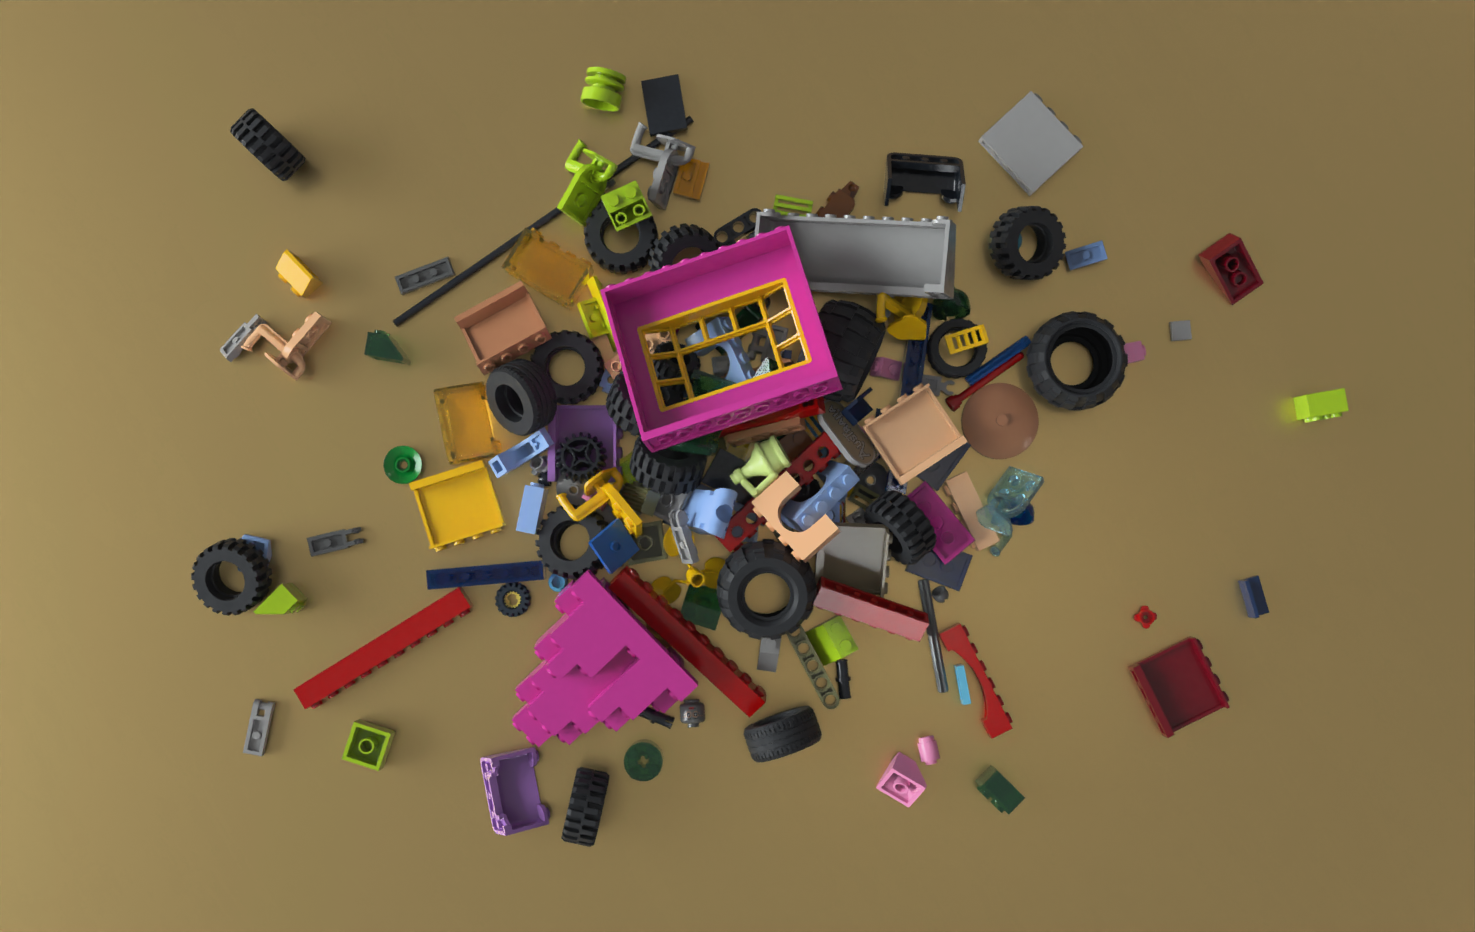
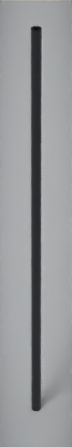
[393,115,694,327]

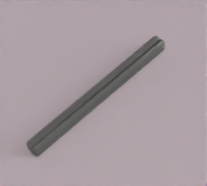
[918,579,949,693]

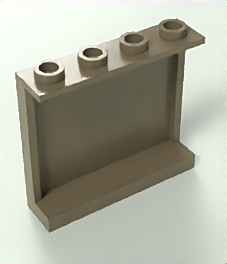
[814,522,893,598]

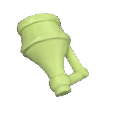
[730,435,792,498]

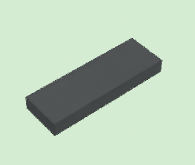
[395,257,456,295]

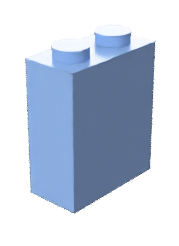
[516,482,549,534]

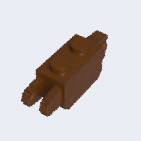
[816,181,860,218]

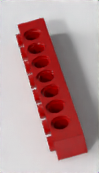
[714,431,841,552]

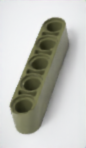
[786,626,840,709]

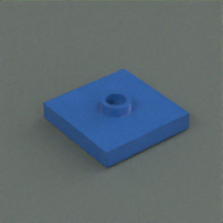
[588,518,640,574]

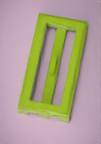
[773,194,813,217]

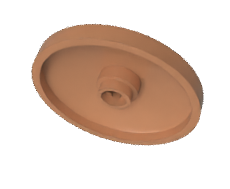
[961,383,1039,459]

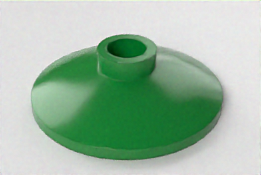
[383,446,422,484]

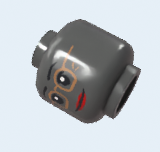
[679,699,705,728]

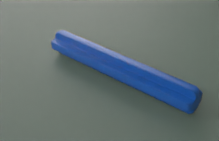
[965,336,1031,386]

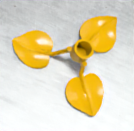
[651,527,725,604]

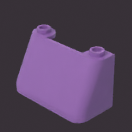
[480,747,550,836]

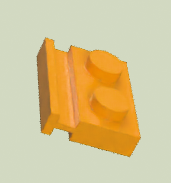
[673,158,710,201]

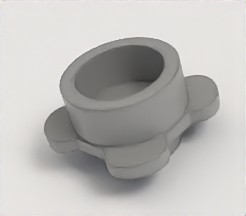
[530,455,548,476]

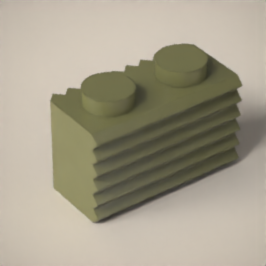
[620,481,661,517]

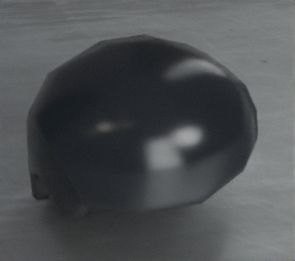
[793,476,821,502]

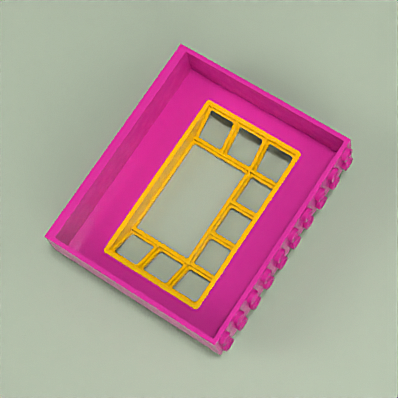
[600,225,843,453]

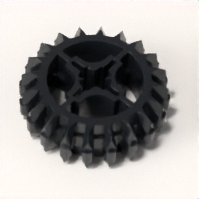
[555,432,608,484]

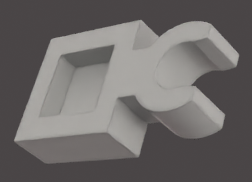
[921,374,955,396]

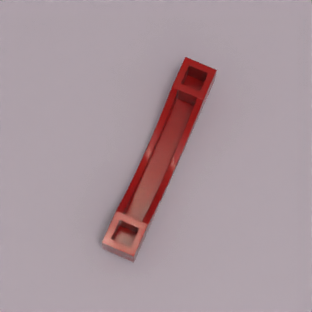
[710,396,826,438]

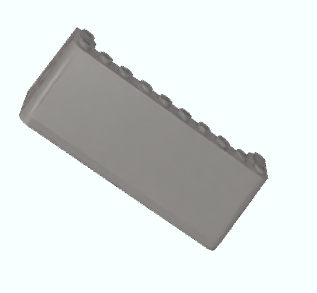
[755,209,956,299]

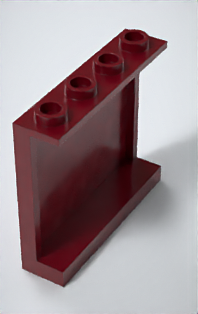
[1128,636,1230,738]

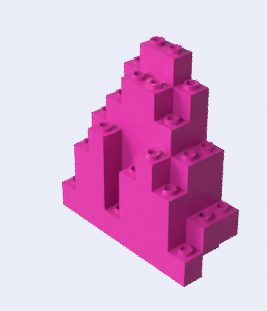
[512,569,698,747]

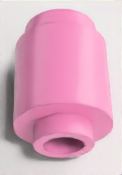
[917,736,940,765]

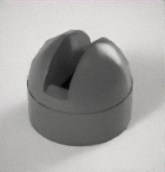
[932,586,949,603]

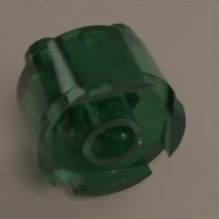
[624,739,664,781]

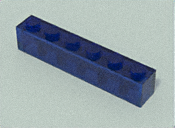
[426,560,546,590]

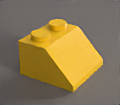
[276,249,323,298]

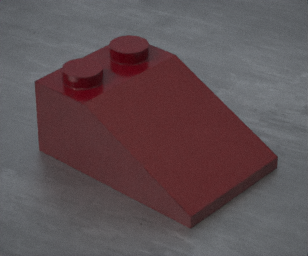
[1198,233,1264,305]

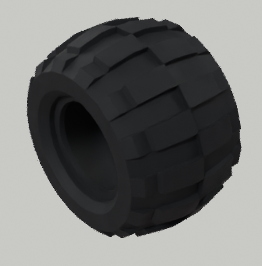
[797,299,886,403]
[1026,311,1128,411]
[717,539,817,640]

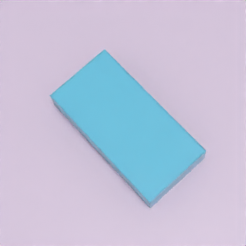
[954,664,971,705]

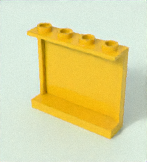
[409,460,506,552]

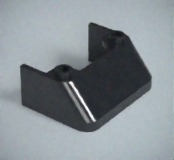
[884,152,966,212]

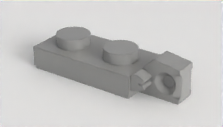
[220,314,267,362]

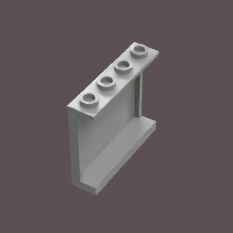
[978,91,1083,196]

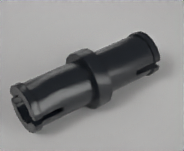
[835,659,851,699]
[638,707,675,729]

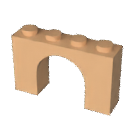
[751,471,841,563]

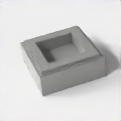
[1169,320,1192,341]

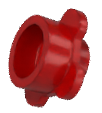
[1134,605,1157,629]

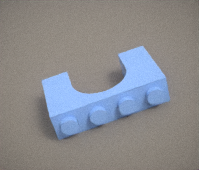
[685,317,757,392]
[781,460,860,532]

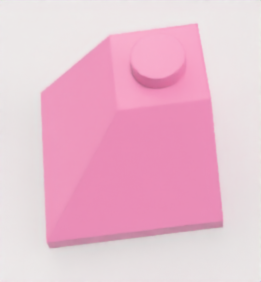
[876,752,927,807]

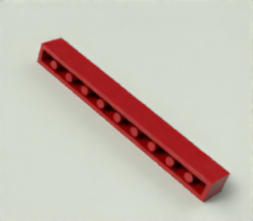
[608,565,766,718]
[293,587,473,709]

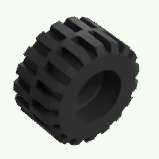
[652,341,701,391]

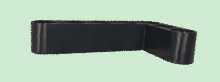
[714,208,771,312]

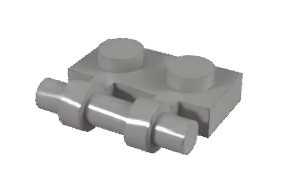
[748,322,789,363]

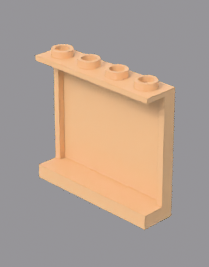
[862,383,968,485]

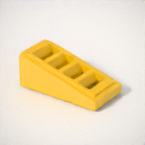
[944,324,989,355]

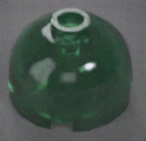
[932,287,971,321]

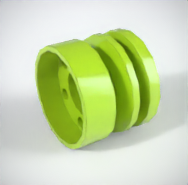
[581,67,626,112]

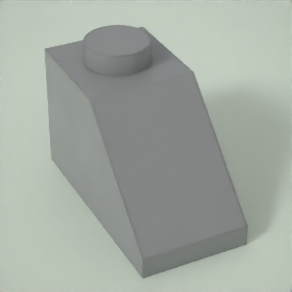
[757,637,781,672]

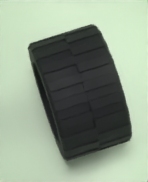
[926,318,988,379]

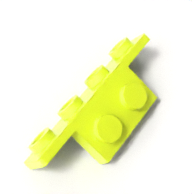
[577,276,617,352]

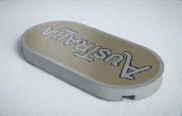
[817,400,875,468]

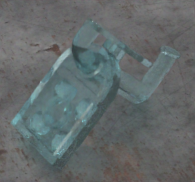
[976,466,1044,557]

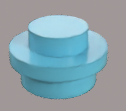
[548,574,568,592]

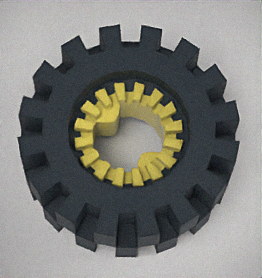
[495,582,531,617]

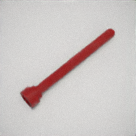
[945,352,1024,412]

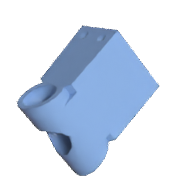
[684,488,738,539]

